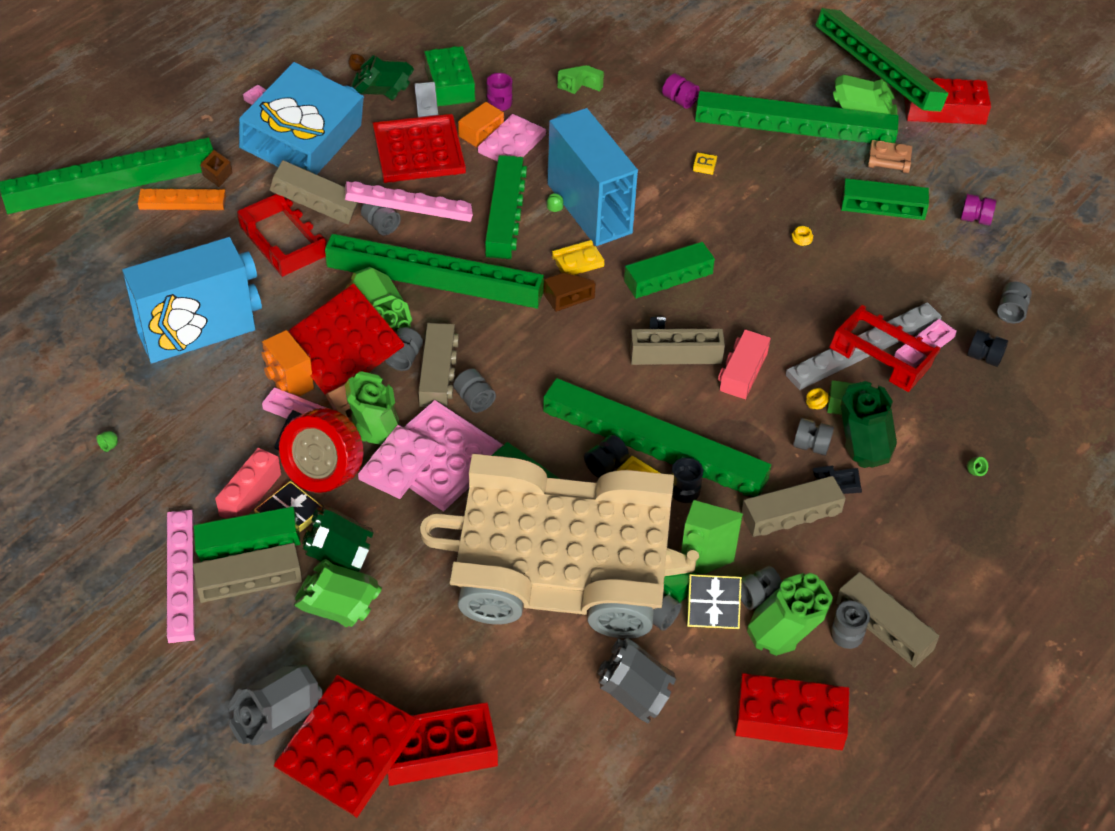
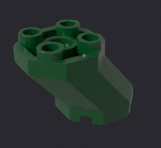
[350,55,414,101]
[840,381,897,468]
[302,505,374,572]

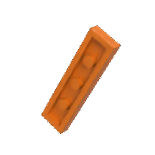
[138,189,226,210]

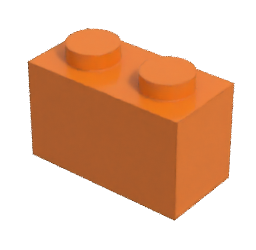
[458,102,504,147]

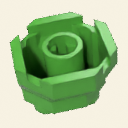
[833,75,898,115]
[346,267,412,333]
[345,371,400,445]
[294,559,382,628]
[747,573,833,656]

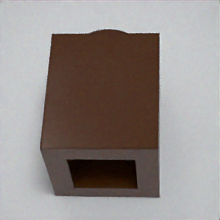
[200,150,233,187]

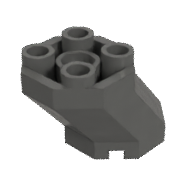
[597,638,676,724]
[229,665,322,746]

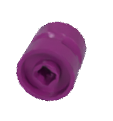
[487,73,513,111]
[662,73,700,109]
[961,193,997,226]

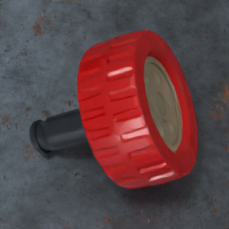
[279,408,363,493]

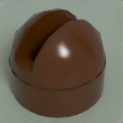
[348,54,365,71]

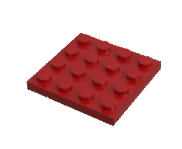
[373,114,466,183]
[288,283,405,396]
[273,675,421,818]

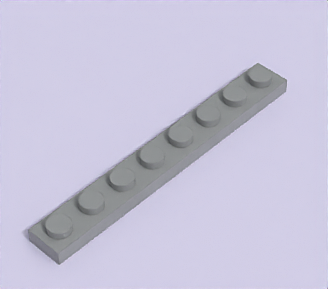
[786,302,942,390]

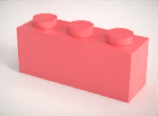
[718,330,771,400]
[215,448,281,519]

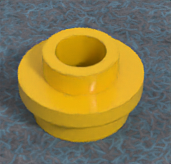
[792,226,813,246]
[806,388,829,409]

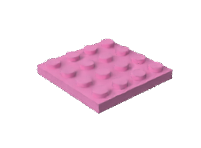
[371,400,503,512]

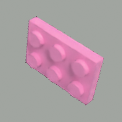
[478,114,546,162]
[358,425,439,499]

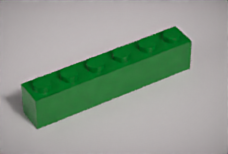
[486,155,527,259]

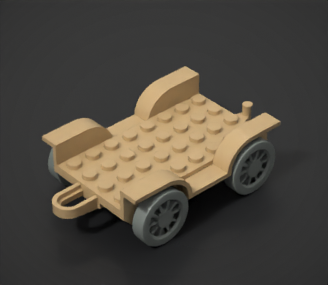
[420,454,699,639]

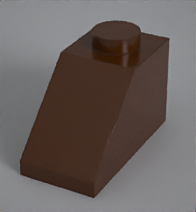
[544,273,596,312]

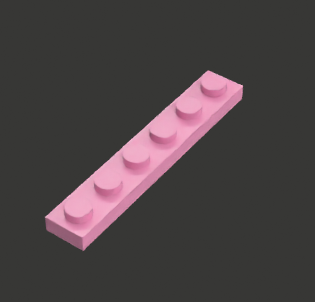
[345,181,473,222]
[167,510,195,643]

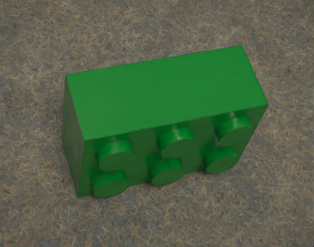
[424,46,475,107]

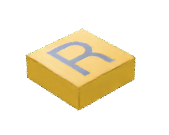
[693,152,717,175]

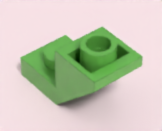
[558,65,604,94]

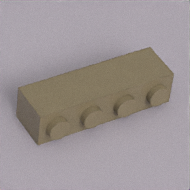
[270,160,359,225]
[419,323,459,408]
[630,329,725,365]
[742,476,845,537]
[193,543,302,603]
[836,572,939,668]

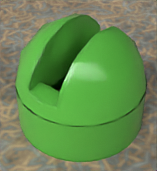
[547,193,564,212]
[96,431,118,452]
[967,457,988,476]

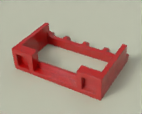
[237,194,326,277]
[829,305,941,392]

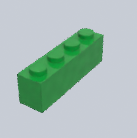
[841,178,929,220]
[624,242,715,299]
[194,507,301,562]

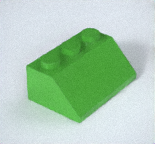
[681,500,743,574]

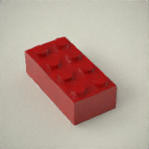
[904,78,991,125]
[735,673,850,751]
[387,702,498,786]

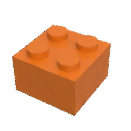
[261,330,314,397]

